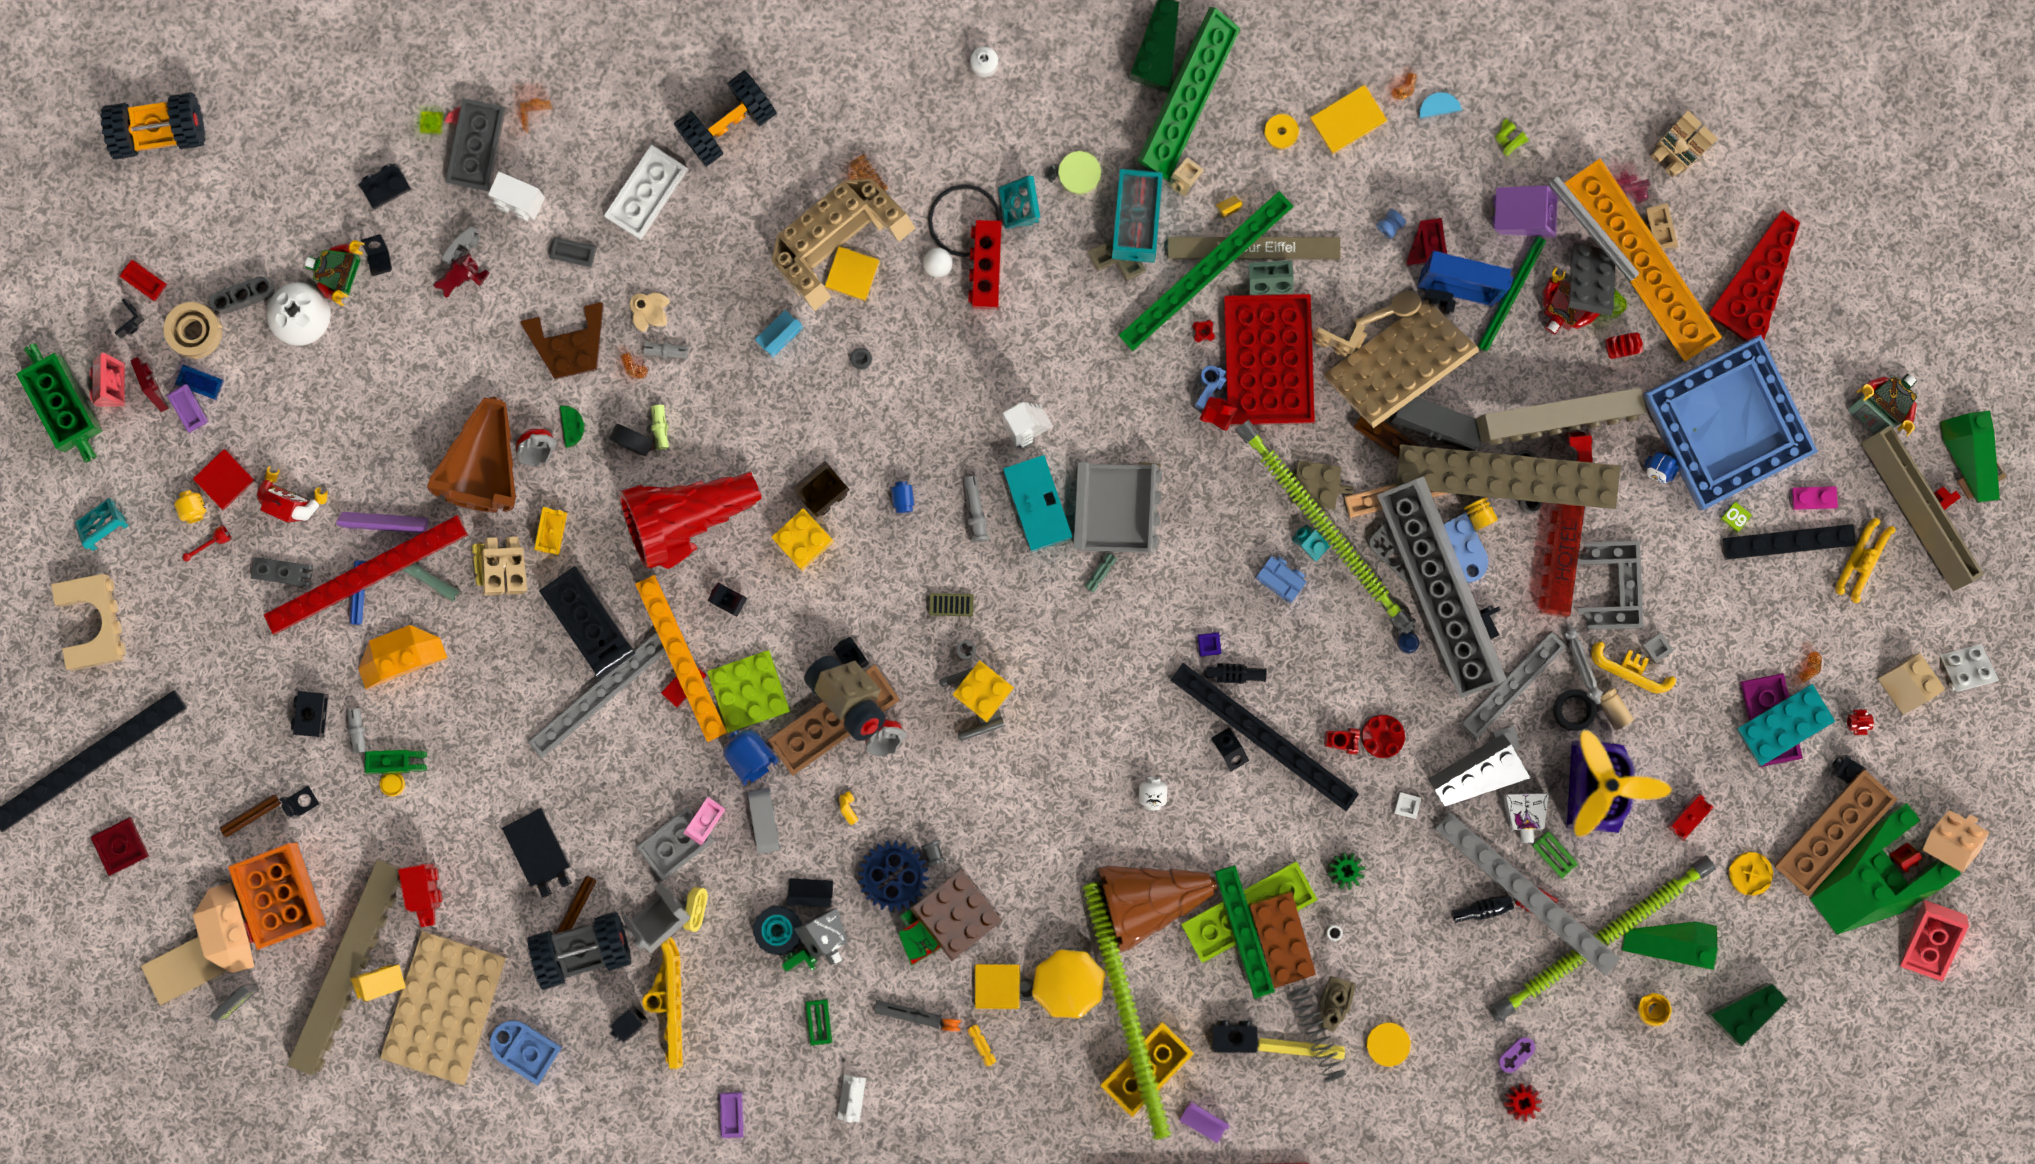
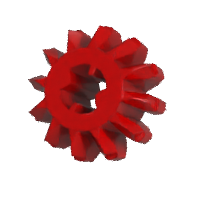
[1605,332,1643,359]
[1504,1083,1542,1122]

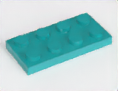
[1736,684,1836,766]

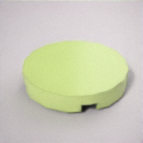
[1058,151,1101,195]

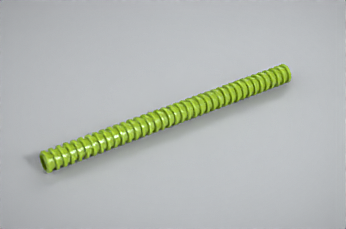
[1082,882,1172,1140]

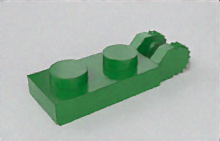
[364,750,427,774]

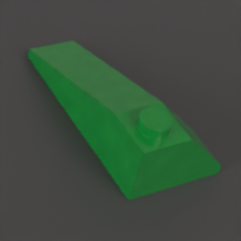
[1940,410,2000,503]
[1622,921,1718,970]

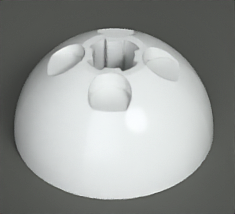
[266,282,331,346]

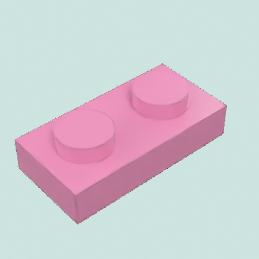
[683,797,726,845]

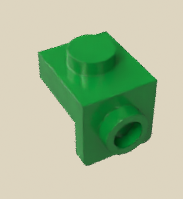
[782,949,818,972]

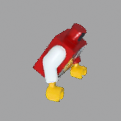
[256,466,328,523]

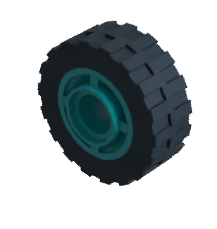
[753,906,802,955]

